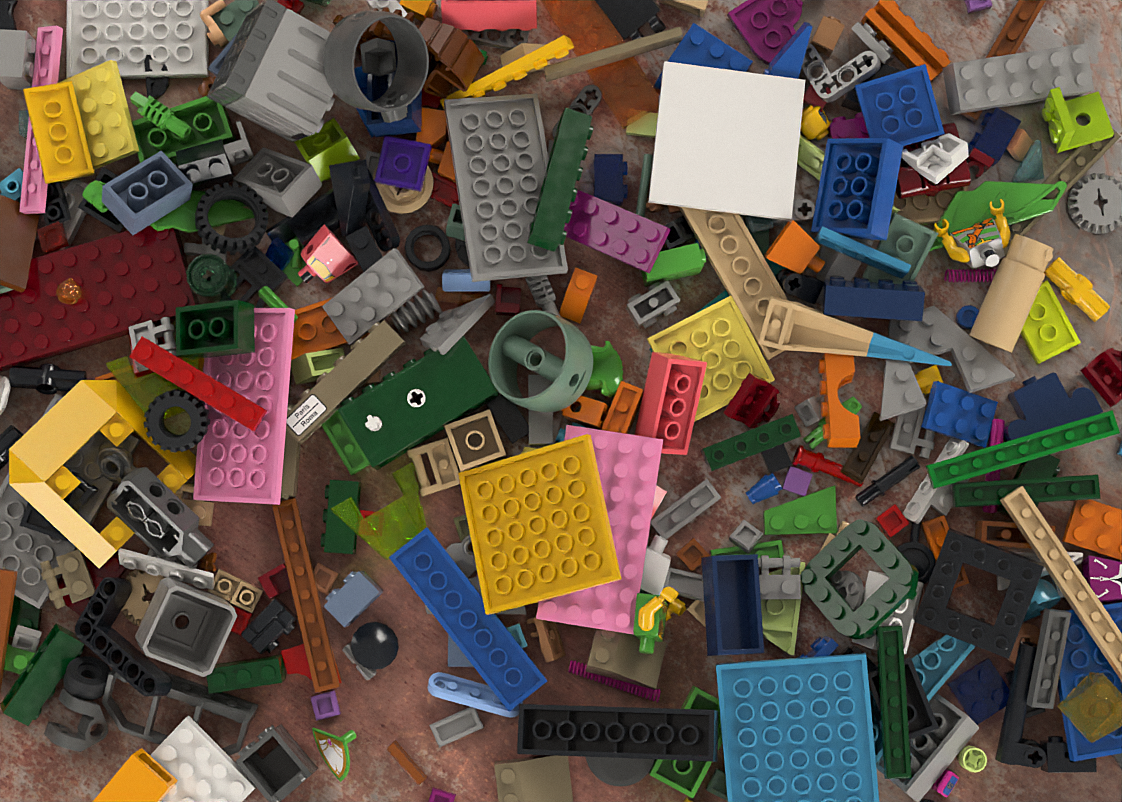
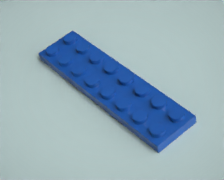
[389,527,548,712]

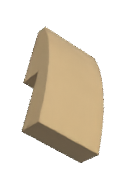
[208,569,263,613]

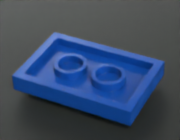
[921,381,998,448]

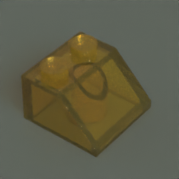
[1057,672,1122,743]

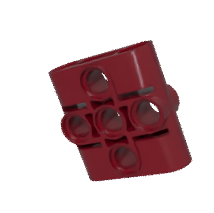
[896,122,971,199]

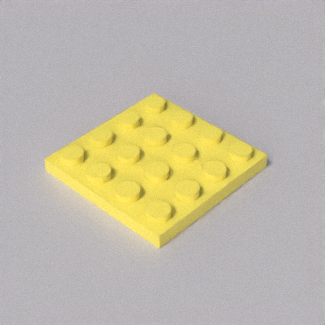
[58,60,140,182]
[647,296,775,422]

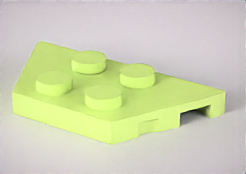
[761,562,805,655]

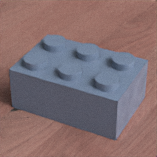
[102,151,193,235]

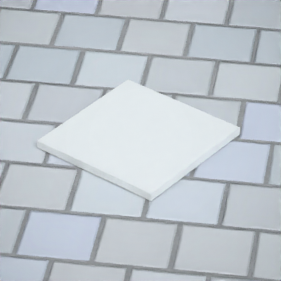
[66,0,209,79]
[648,61,805,221]

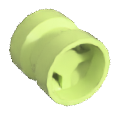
[957,745,987,773]

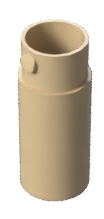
[969,234,1054,353]

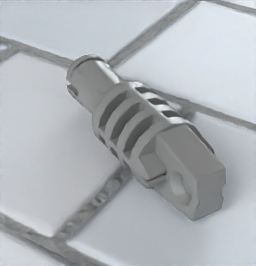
[525,275,561,317]

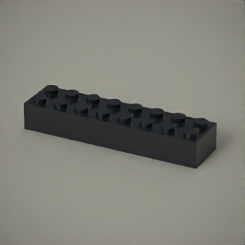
[517,704,718,762]

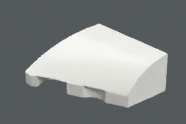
[901,133,969,184]

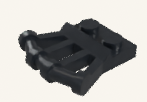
[206,246,288,308]
[20,471,99,541]

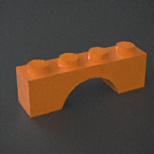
[818,353,861,448]

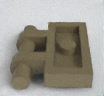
[40,549,96,609]

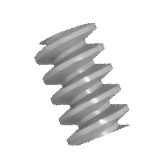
[390,289,442,334]

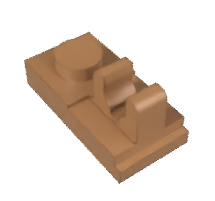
[527,614,566,662]

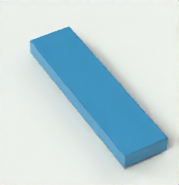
[814,226,911,279]

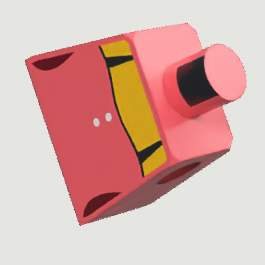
[298,224,358,283]

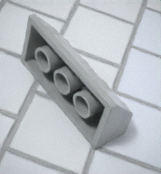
[876,693,979,802]

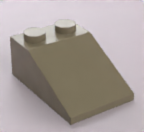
[585,628,666,690]
[494,755,573,802]

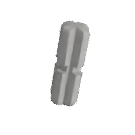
[342,643,377,680]

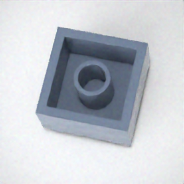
[324,571,384,627]

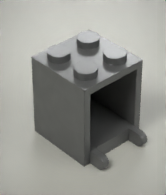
[235,724,318,802]

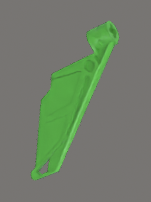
[82,180,267,233]
[929,181,1067,252]

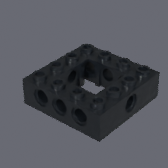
[914,528,1044,659]

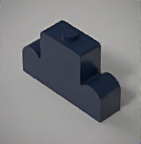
[1003,372,1103,442]

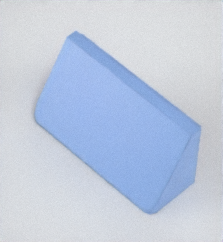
[442,269,491,292]

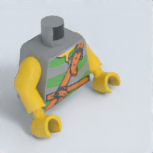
[933,199,1011,268]

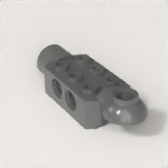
[97,447,214,569]

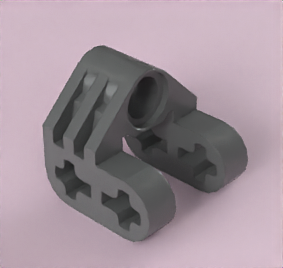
[44,687,108,752]

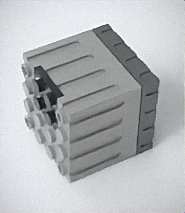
[207,0,355,142]

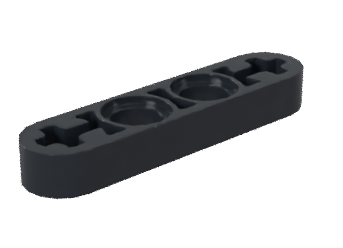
[365,169,400,251]

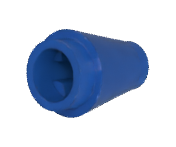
[745,473,783,504]

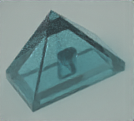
[1010,139,1044,183]

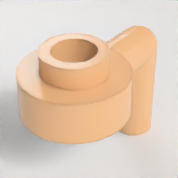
[200,0,229,47]

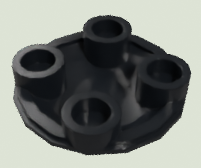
[350,622,399,671]

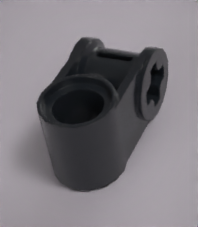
[776,268,824,305]

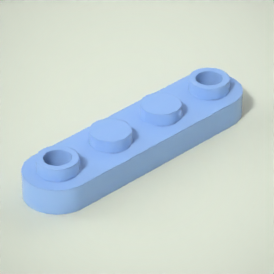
[427,672,523,718]

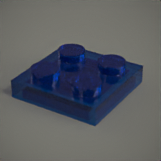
[947,658,1009,725]

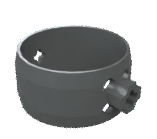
[323,10,429,123]

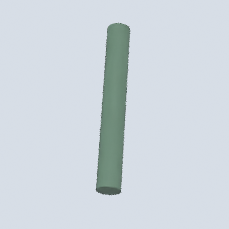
[636,154,653,218]

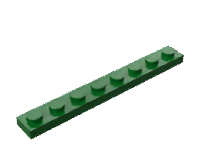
[926,410,1120,489]

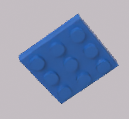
[854,64,945,146]

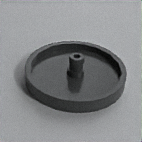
[586,757,655,787]

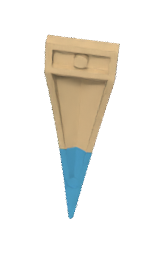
[758,296,952,366]

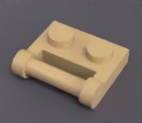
[407,438,460,497]

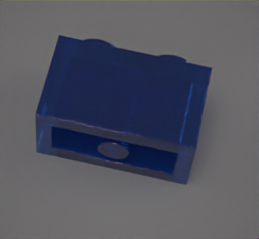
[969,107,1021,166]
[594,154,628,206]

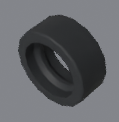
[405,224,451,272]

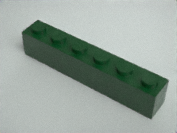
[527,107,594,252]

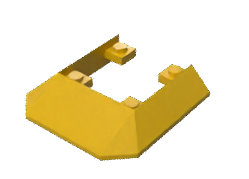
[9,380,196,568]

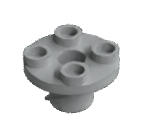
[830,570,864,611]

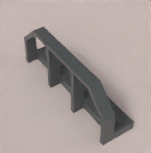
[102,669,259,756]

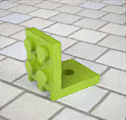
[1042,87,1114,153]

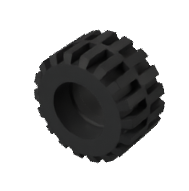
[144,389,210,453]

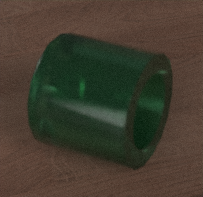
[186,254,237,302]

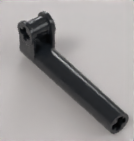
[995,641,1046,768]

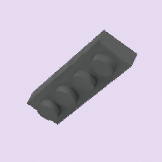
[1026,609,1071,709]

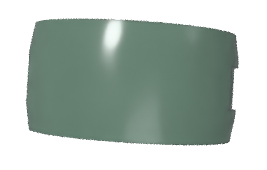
[488,310,593,413]

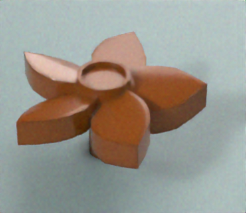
[196,552,217,572]

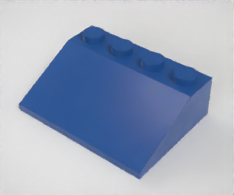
[811,138,903,240]

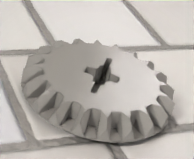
[1068,173,1122,234]

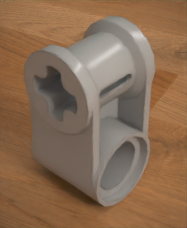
[770,199,815,226]

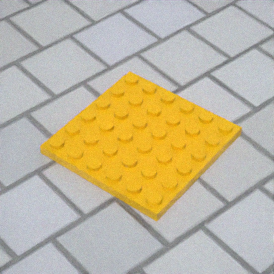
[458,434,622,615]

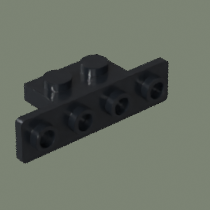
[266,188,340,248]

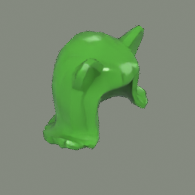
[565,341,623,397]

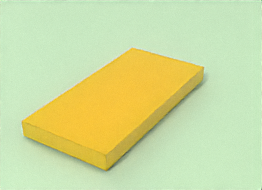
[23,81,94,184]

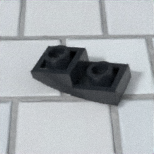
[42,181,71,228]

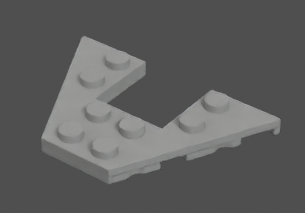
[879,306,1015,421]

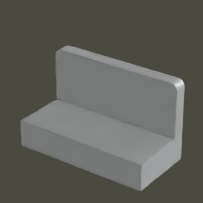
[223,121,254,166]

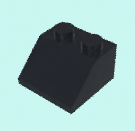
[176,139,235,191]

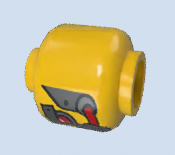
[800,105,831,141]

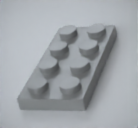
[322,248,424,345]

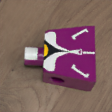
[1082,556,1122,604]

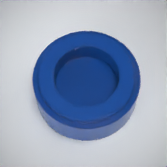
[956,305,979,330]

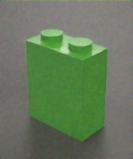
[641,243,706,287]

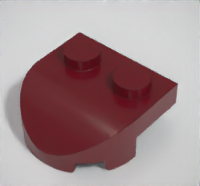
[1080,348,1122,407]
[724,373,780,428]

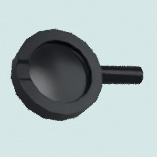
[897,520,936,585]

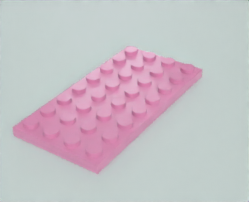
[193,308,295,505]
[536,425,663,634]

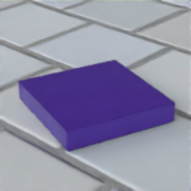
[374,135,432,192]

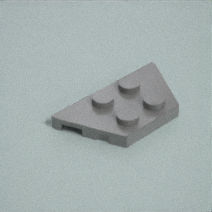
[420,294,495,355]

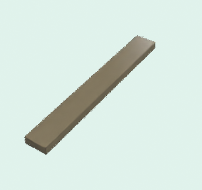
[985,128,1121,269]

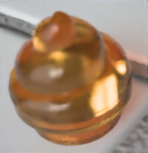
[56,278,82,304]

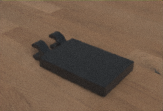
[595,0,667,40]

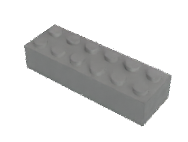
[942,43,1094,115]

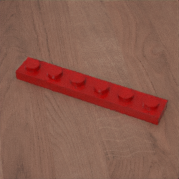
[129,336,267,432]

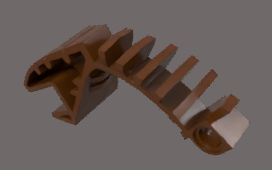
[332,7,485,99]

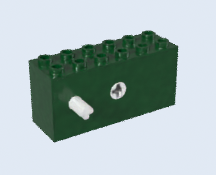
[337,335,499,470]

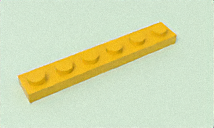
[440,35,574,109]

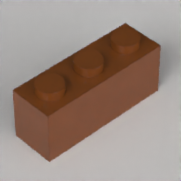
[975,521,1055,549]

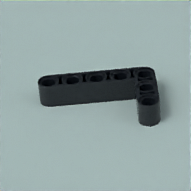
[75,577,172,696]

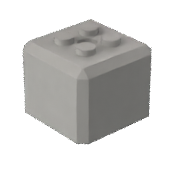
[135,577,237,677]

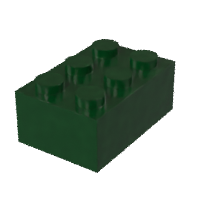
[176,300,255,360]

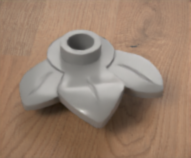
[446,535,477,578]

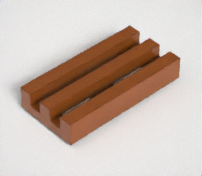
[387,740,427,785]

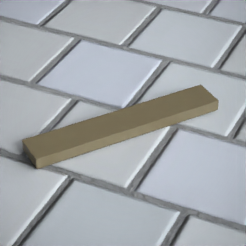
[544,27,683,82]

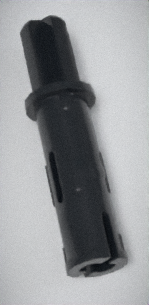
[855,455,920,507]

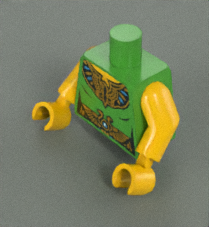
[633,587,686,654]

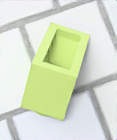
[291,347,345,384]

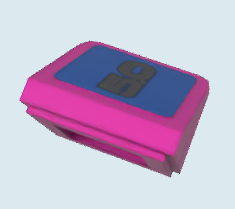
[932,769,959,798]

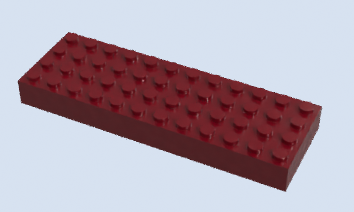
[0,225,200,373]

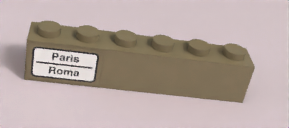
[286,321,406,444]

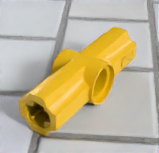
[1044,257,1110,322]

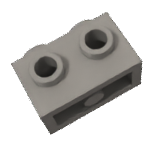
[626,280,680,329]

